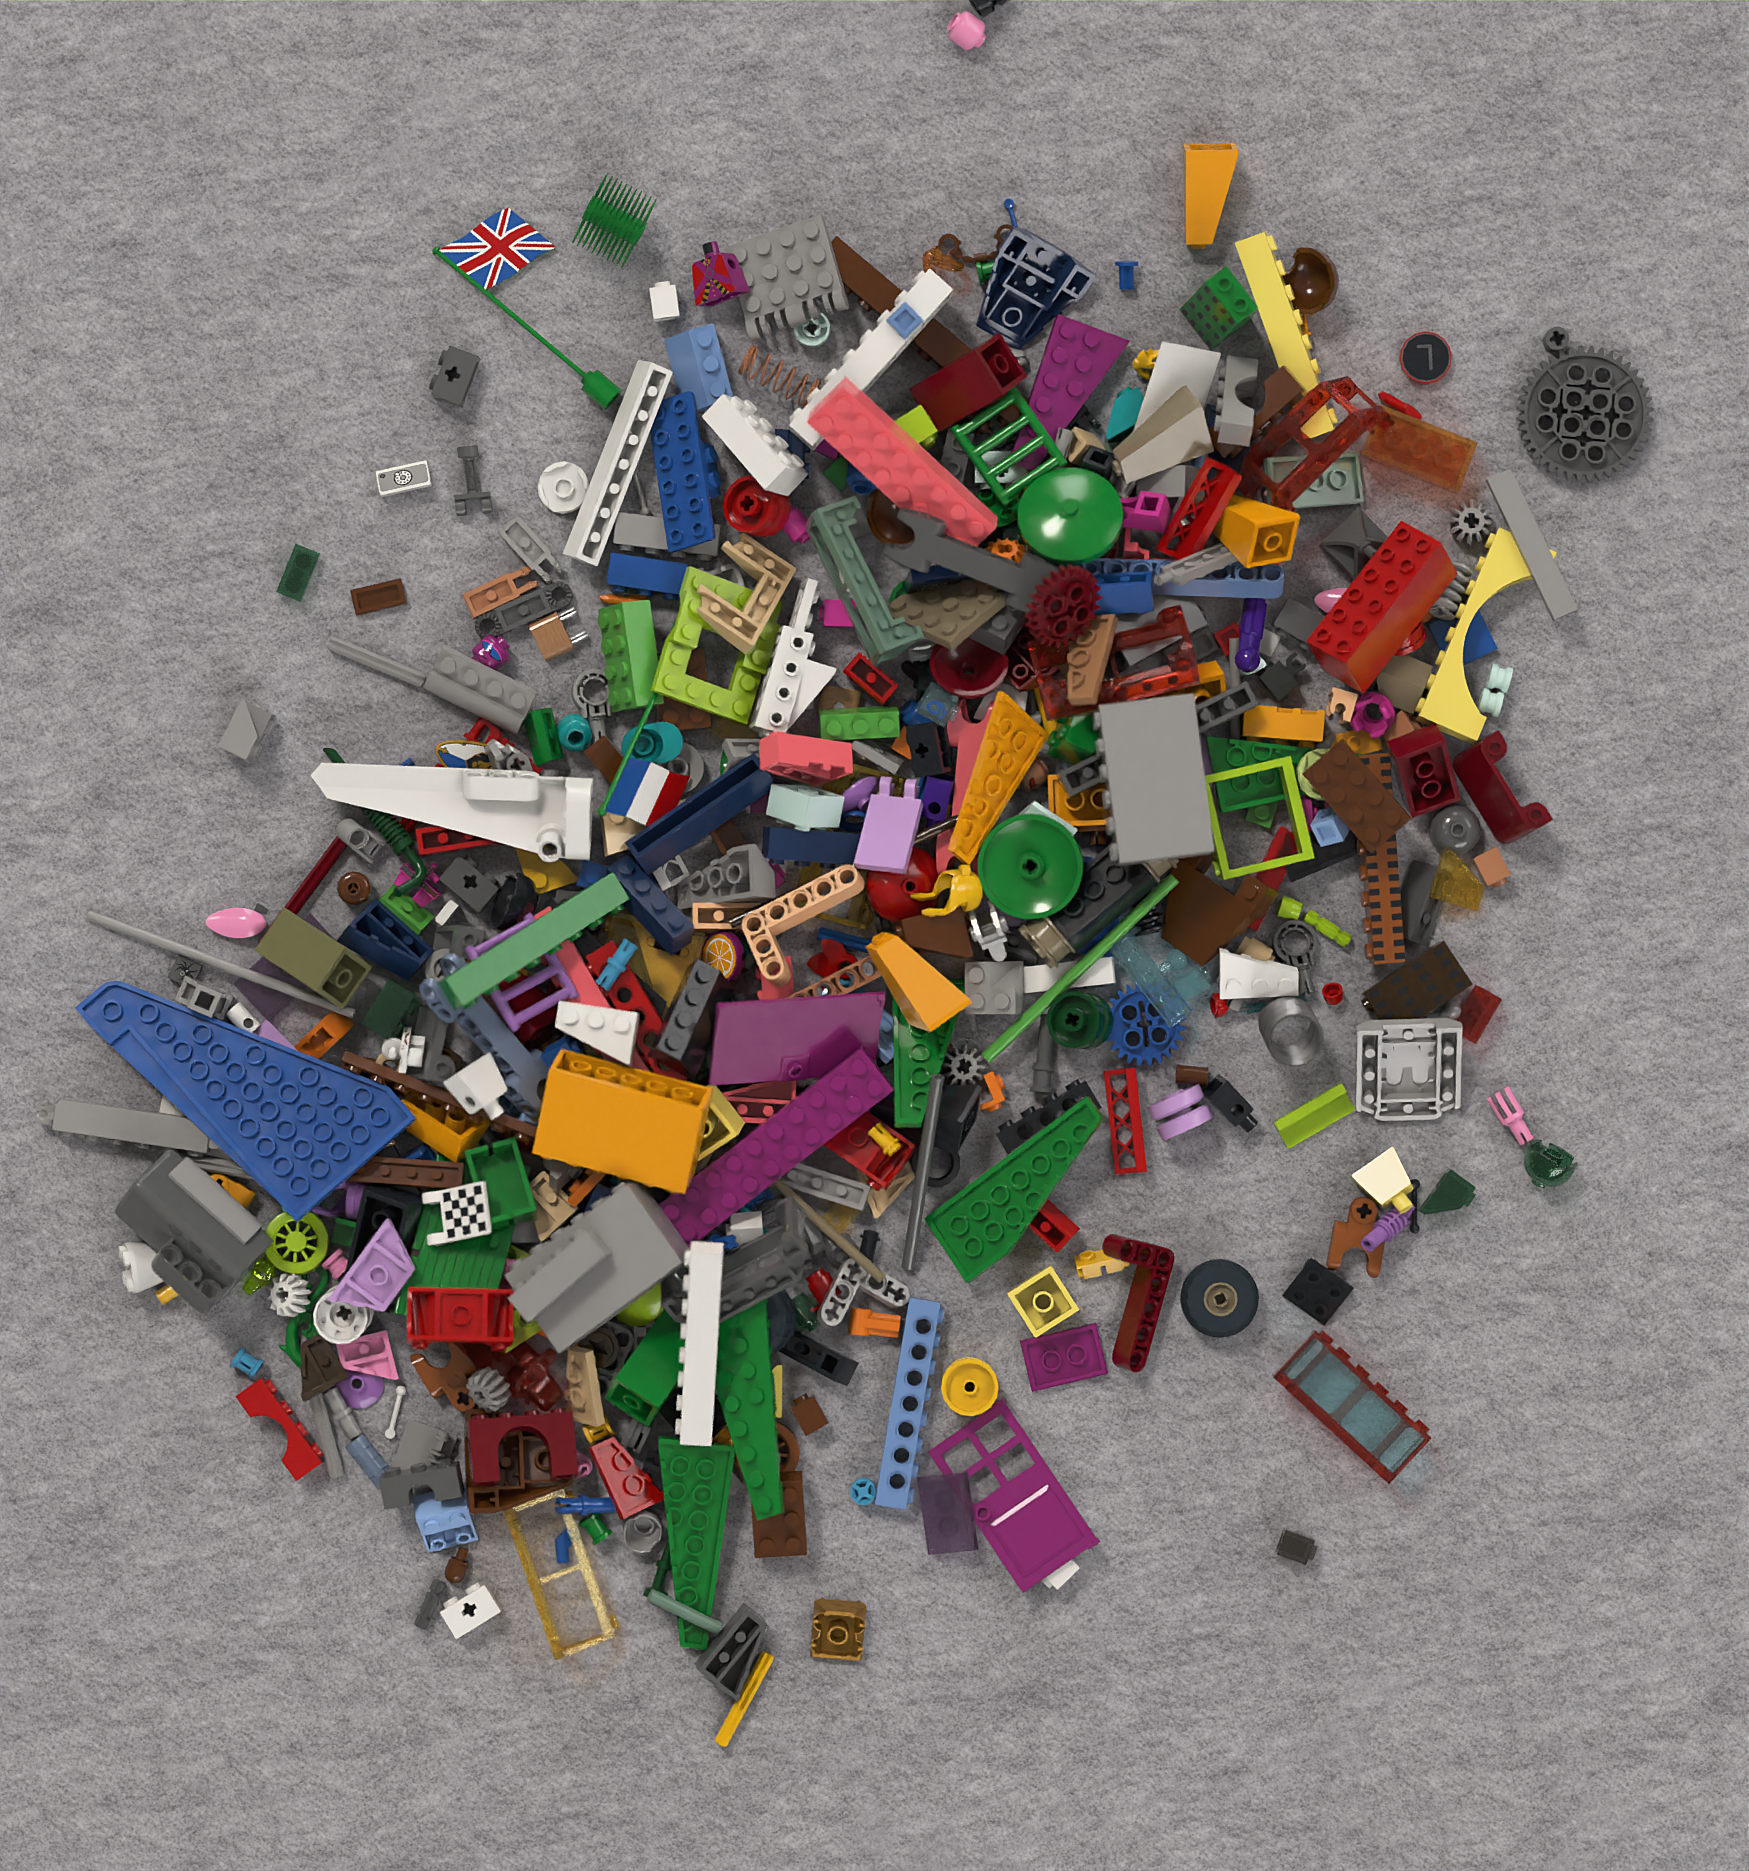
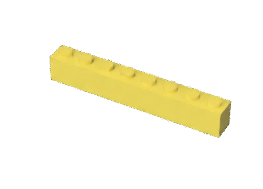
[1235,231,1339,440]

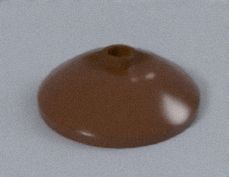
[866,488,915,545]

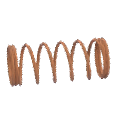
[738,344,821,408]

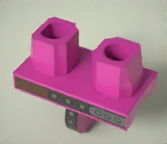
[394,863,442,908]

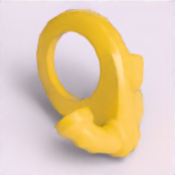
[1132,348,1159,380]

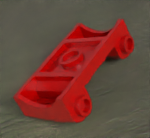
[822,1111,917,1192]
[406,1287,514,1351]

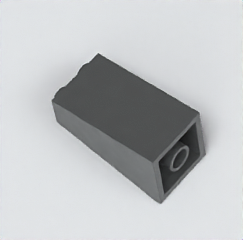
[1107,595,1207,676]

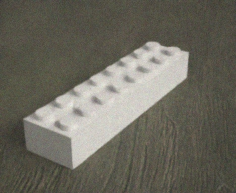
[789,269,953,451]

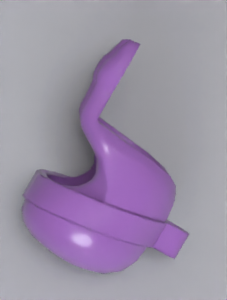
[310,1182,370,1220]

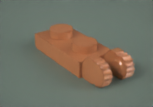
[462,566,539,619]

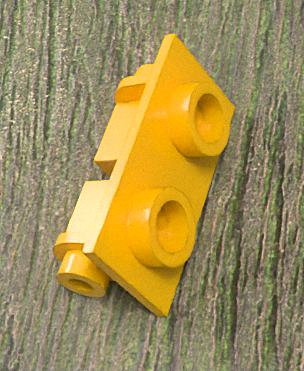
[1074,1249,1129,1280]

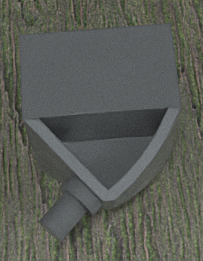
[1319,507,1388,581]

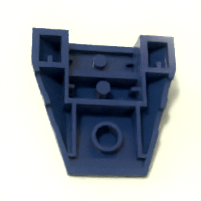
[976,227,1097,349]

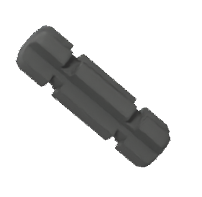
[414,1579,446,1630]

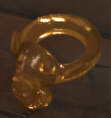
[922,246,964,273]

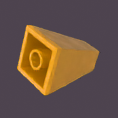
[1183,143,1238,249]
[1202,494,1300,568]
[866,932,972,1032]

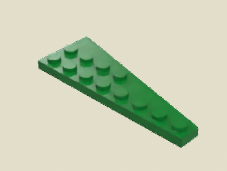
[715,1298,784,1521]
[658,1436,735,1650]

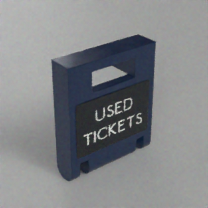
[904,565,964,594]

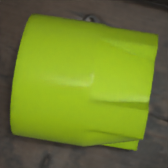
[1276,895,1303,920]

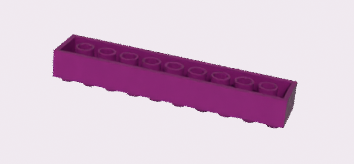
[658,1046,894,1247]

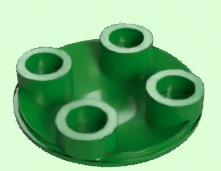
[978,490,1021,528]

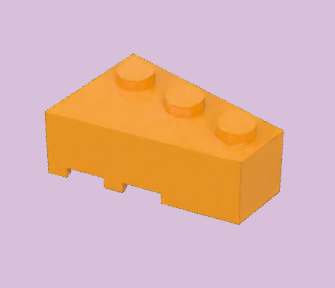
[1241,705,1325,748]

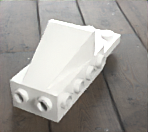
[748,578,837,738]

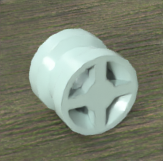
[1486,663,1513,693]
[1478,688,1504,718]

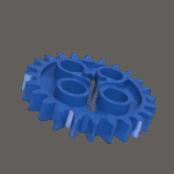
[1106,982,1186,1066]

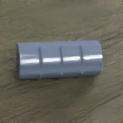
[345,1434,390,1489]

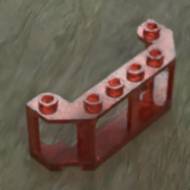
[1237,376,1395,512]

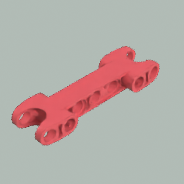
[936,697,995,877]

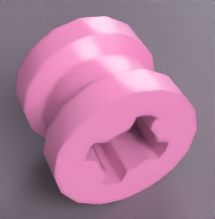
[321,1248,348,1281]

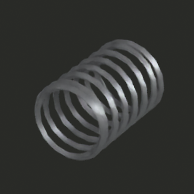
[1258,996,1324,1067]

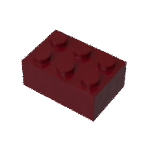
[1386,723,1461,818]

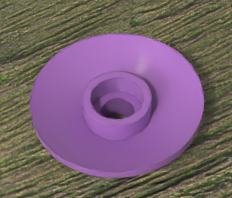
[841,776,880,814]
[332,1369,384,1409]

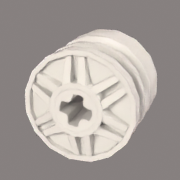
[313,1284,374,1344]

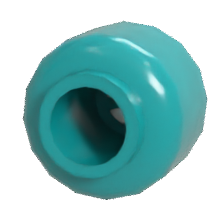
[557,714,592,752]

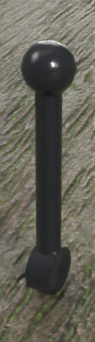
[1409,1179,1420,1234]

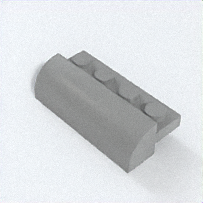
[424,645,538,736]

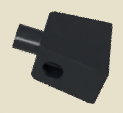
[1202,1074,1258,1132]

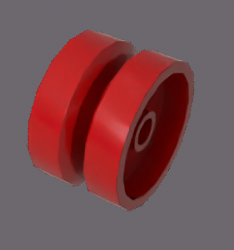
[723,475,791,538]

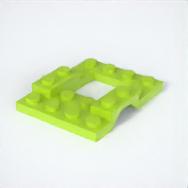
[651,566,783,725]

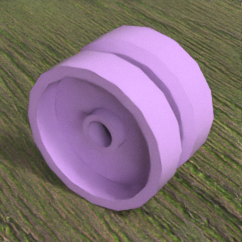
[1147,1084,1214,1141]

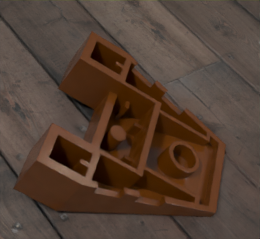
[1162,853,1279,966]

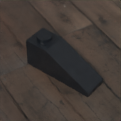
[779,1330,859,1386]

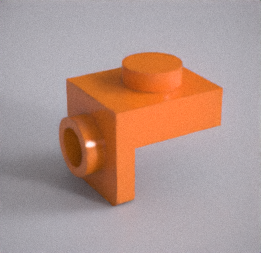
[979,1071,1005,1113]

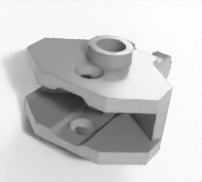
[969,900,1009,962]

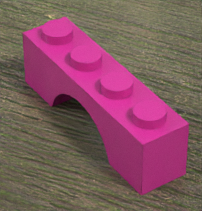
[1120,491,1172,533]

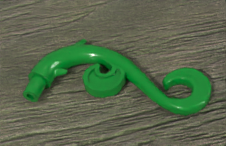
[279,1266,329,1369]

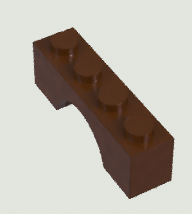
[1208,365,1306,458]

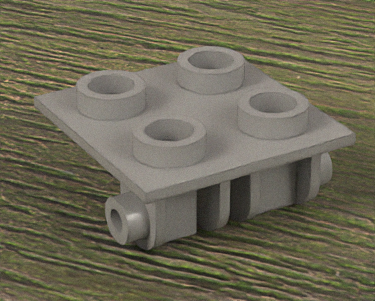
[391,1419,458,1470]

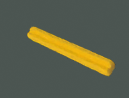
[715,1651,774,1747]

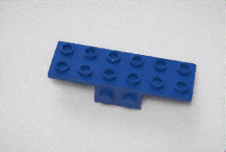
[650,391,721,553]

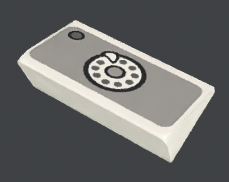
[376,460,432,497]

